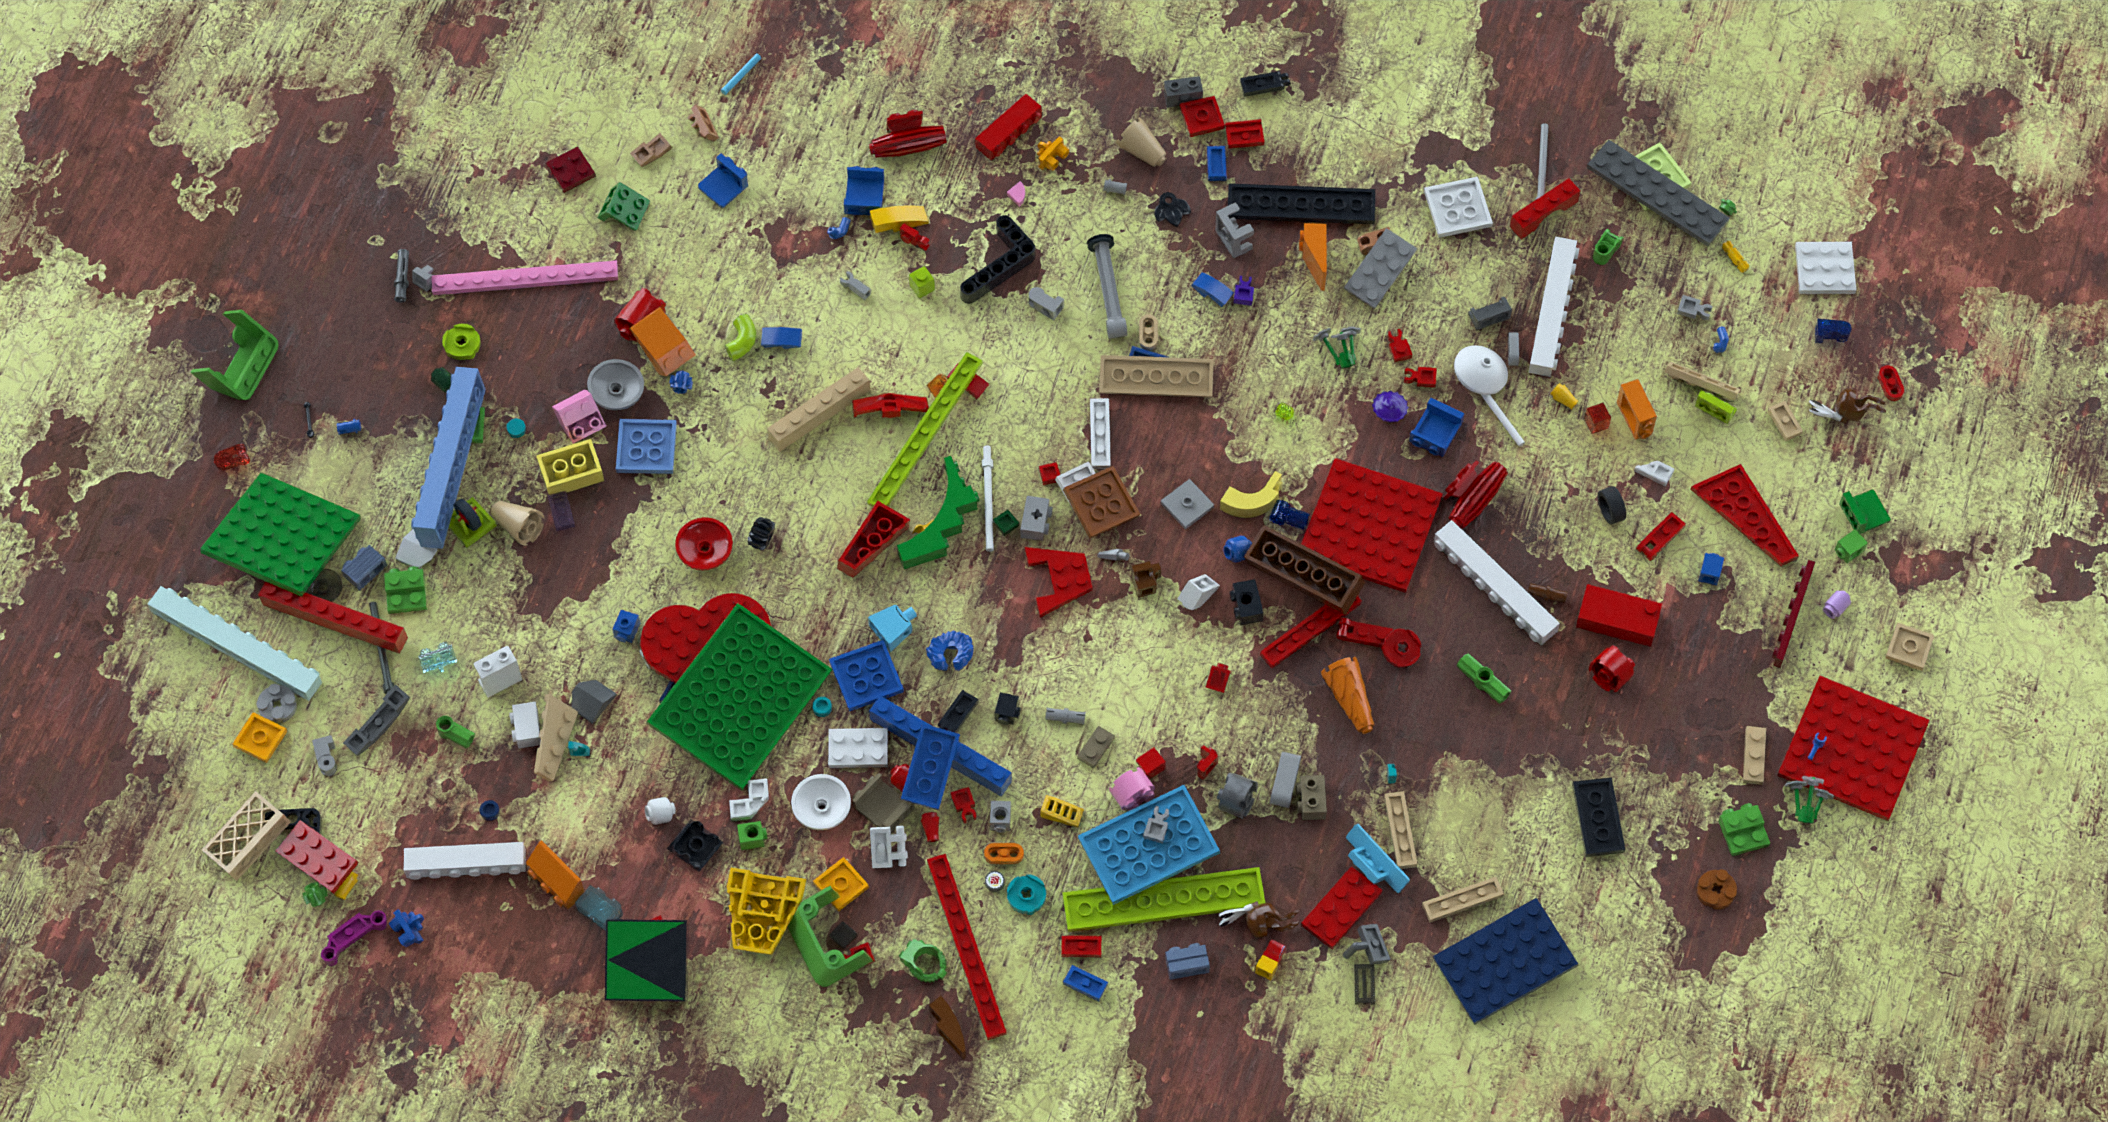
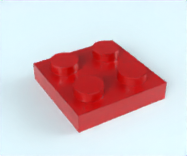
[1180,95,1225,137]

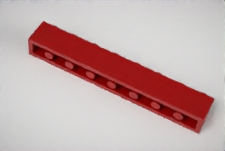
[258,581,408,654]

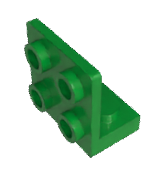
[597,182,650,231]
[1839,489,1891,534]

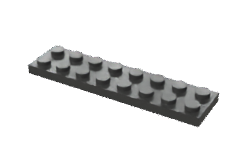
[1587,140,1730,247]

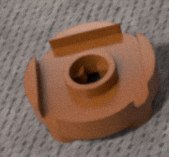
[1696,869,1737,910]

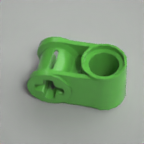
[1593,229,1624,265]

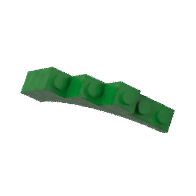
[897,456,980,570]

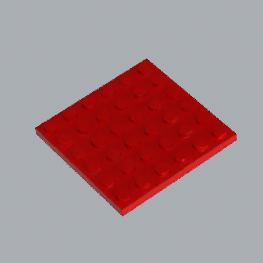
[1301,458,1443,593]
[1777,675,1930,821]

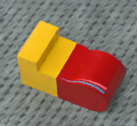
[1255,939,1287,981]

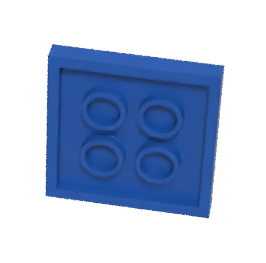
[829,640,904,712]

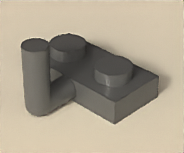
[1343,924,1391,965]

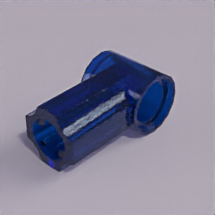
[1269,500,1310,530]

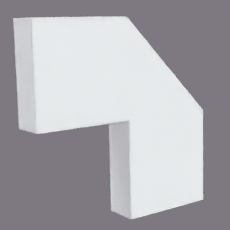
[729,779,769,821]

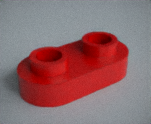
[1878,365,1905,401]

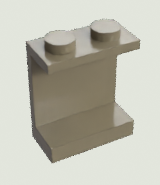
[853,773,915,833]

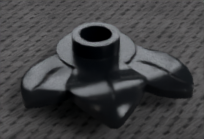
[1154,192,1191,227]

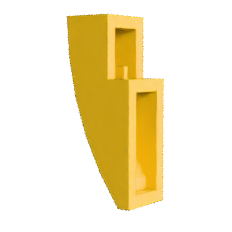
[870,205,929,233]

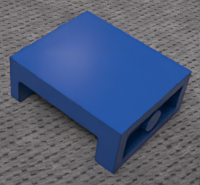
[1409,398,1464,457]

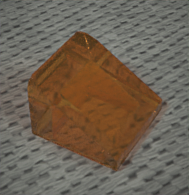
[926,373,948,398]

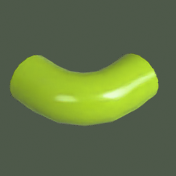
[725,314,757,361]

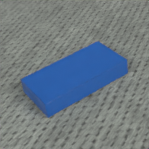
[1207,146,1227,181]

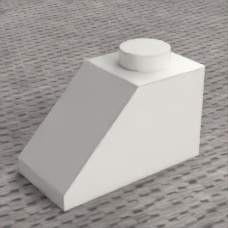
[1177,574,1220,610]

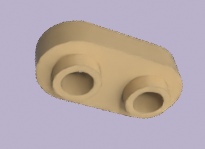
[1139,314,1158,351]

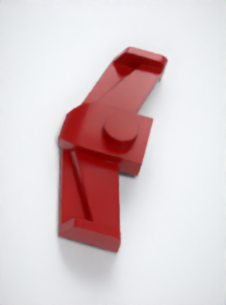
[852,393,929,418]

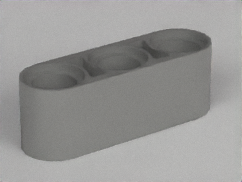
[1270,751,1301,808]

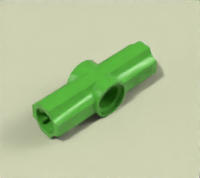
[1456,653,1511,704]

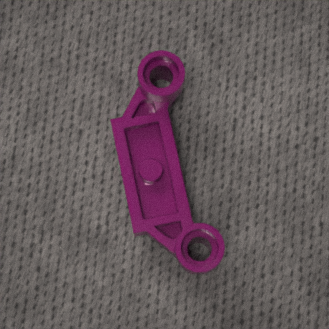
[321,910,387,967]

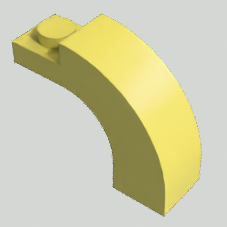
[1220,471,1283,518]

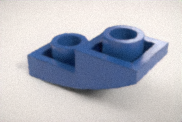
[1191,272,1234,307]
[761,327,802,349]

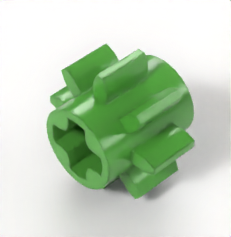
[302,882,328,907]

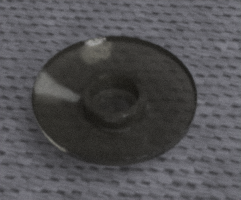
[305,569,342,602]

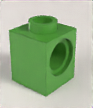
[1835,529,1868,563]
[737,821,768,850]

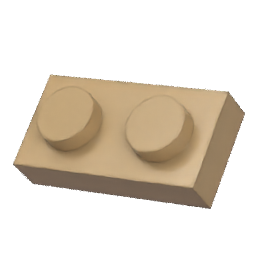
[1767,401,1803,441]

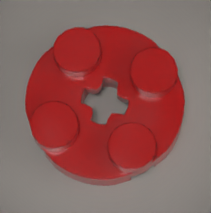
[1381,628,1421,668]

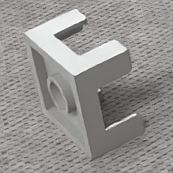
[1215,202,1254,258]

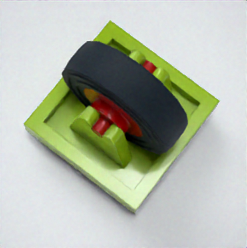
[449,497,497,548]

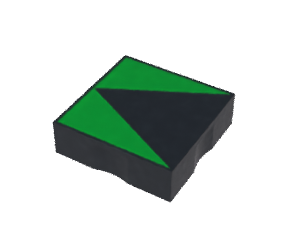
[605,919,689,1001]

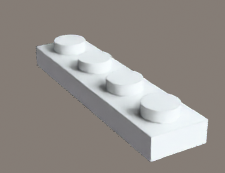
[1090,398,1110,469]

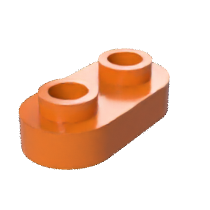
[984,843,1024,864]

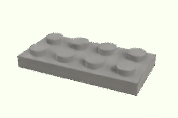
[1344,228,1417,309]

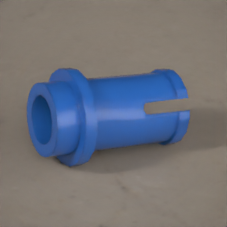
[336,419,361,435]

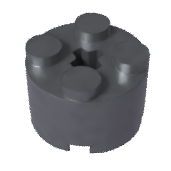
[1217,773,1258,819]

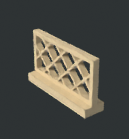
[202,791,291,881]

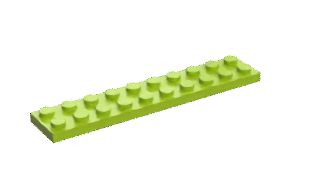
[1062,867,1265,932]

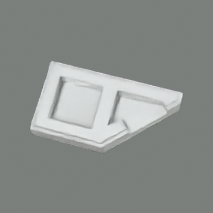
[1634,461,1675,486]

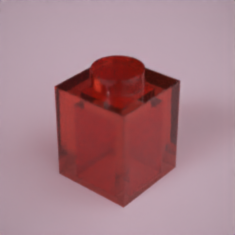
[1584,402,1611,434]

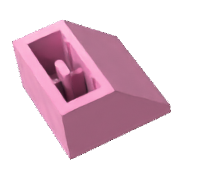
[552,390,606,444]

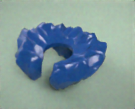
[926,630,974,671]

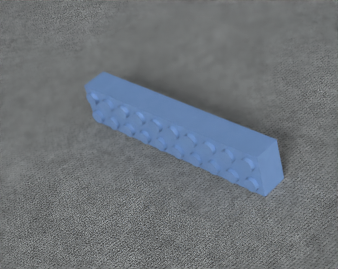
[411,367,486,549]

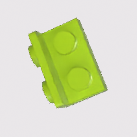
[1695,390,1737,424]

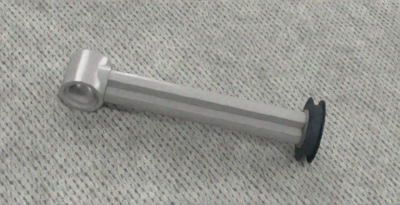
[1087,234,1127,339]

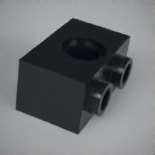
[1229,579,1264,626]

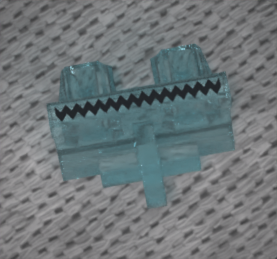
[418,642,457,673]

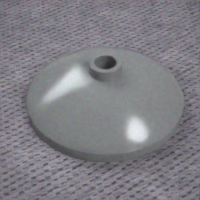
[587,359,644,410]

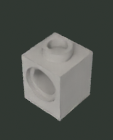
[990,801,1011,833]

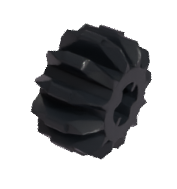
[748,517,775,550]

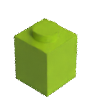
[909,266,935,299]

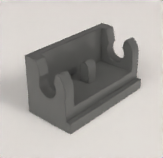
[1468,297,1512,331]

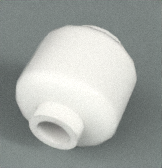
[645,797,675,825]

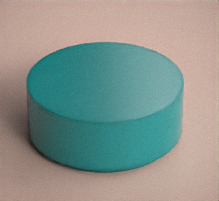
[507,418,526,438]
[812,697,832,717]

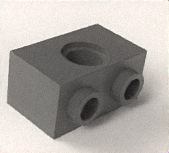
[1164,76,1203,108]

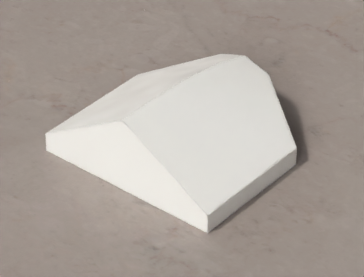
[395,529,437,569]

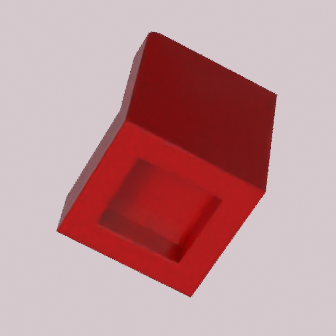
[1136,747,1166,780]

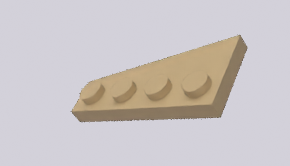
[534,694,578,782]

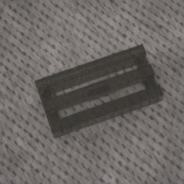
[1354,964,1375,1005]

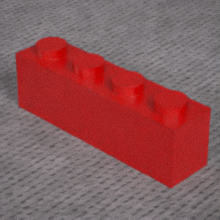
[975,94,1042,161]

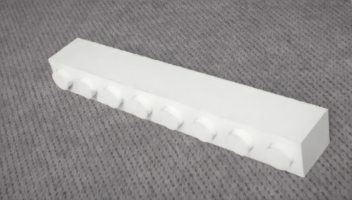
[1528,237,1579,377]
[1434,520,1560,645]

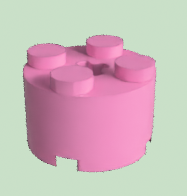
[1109,767,1155,811]

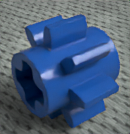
[669,371,693,394]

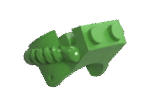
[899,939,947,983]

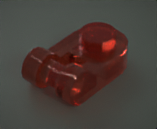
[214,443,250,470]

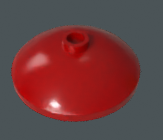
[675,517,733,571]

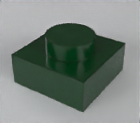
[993,509,1020,536]

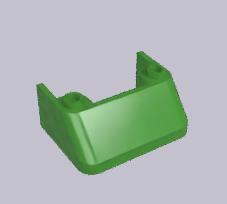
[190,310,278,400]
[788,886,873,987]

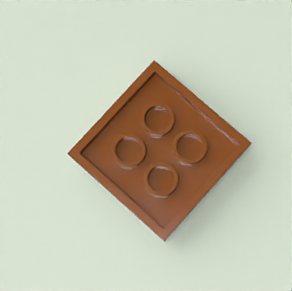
[1063,466,1140,539]

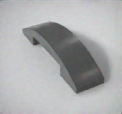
[343,684,410,756]

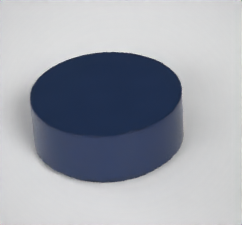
[479,800,500,821]

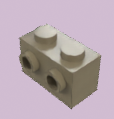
[1296,775,1327,820]

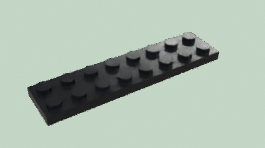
[1228,183,1376,224]

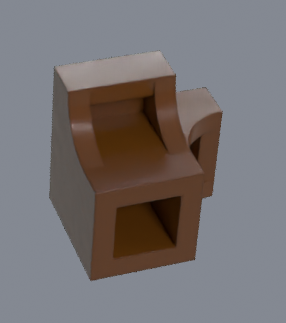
[1131,561,1161,598]

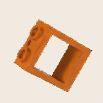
[1617,379,1657,440]

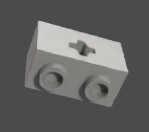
[1020,496,1053,541]

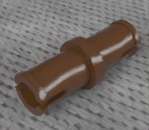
[1527,583,1568,604]

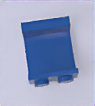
[844,166,885,215]

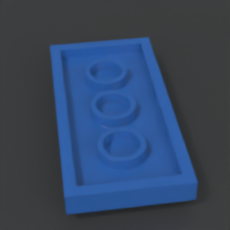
[900,723,960,810]

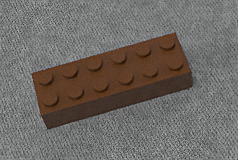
[1244,525,1365,615]

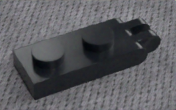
[1240,71,1291,97]
[938,690,979,733]

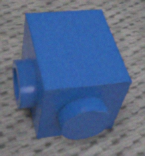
[612,610,641,643]

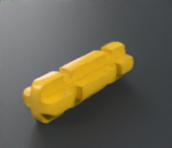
[1722,240,1750,273]

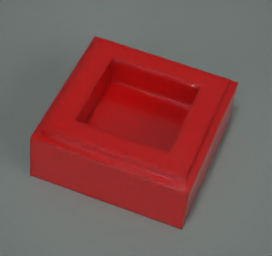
[1038,462,1060,485]

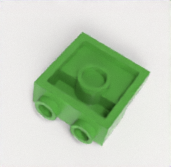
[384,566,427,614]
[1718,803,1770,856]

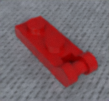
[1636,512,1686,561]
[1336,618,1393,647]

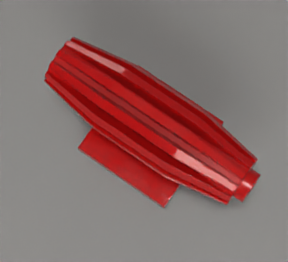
[869,109,947,158]
[1443,460,1508,529]

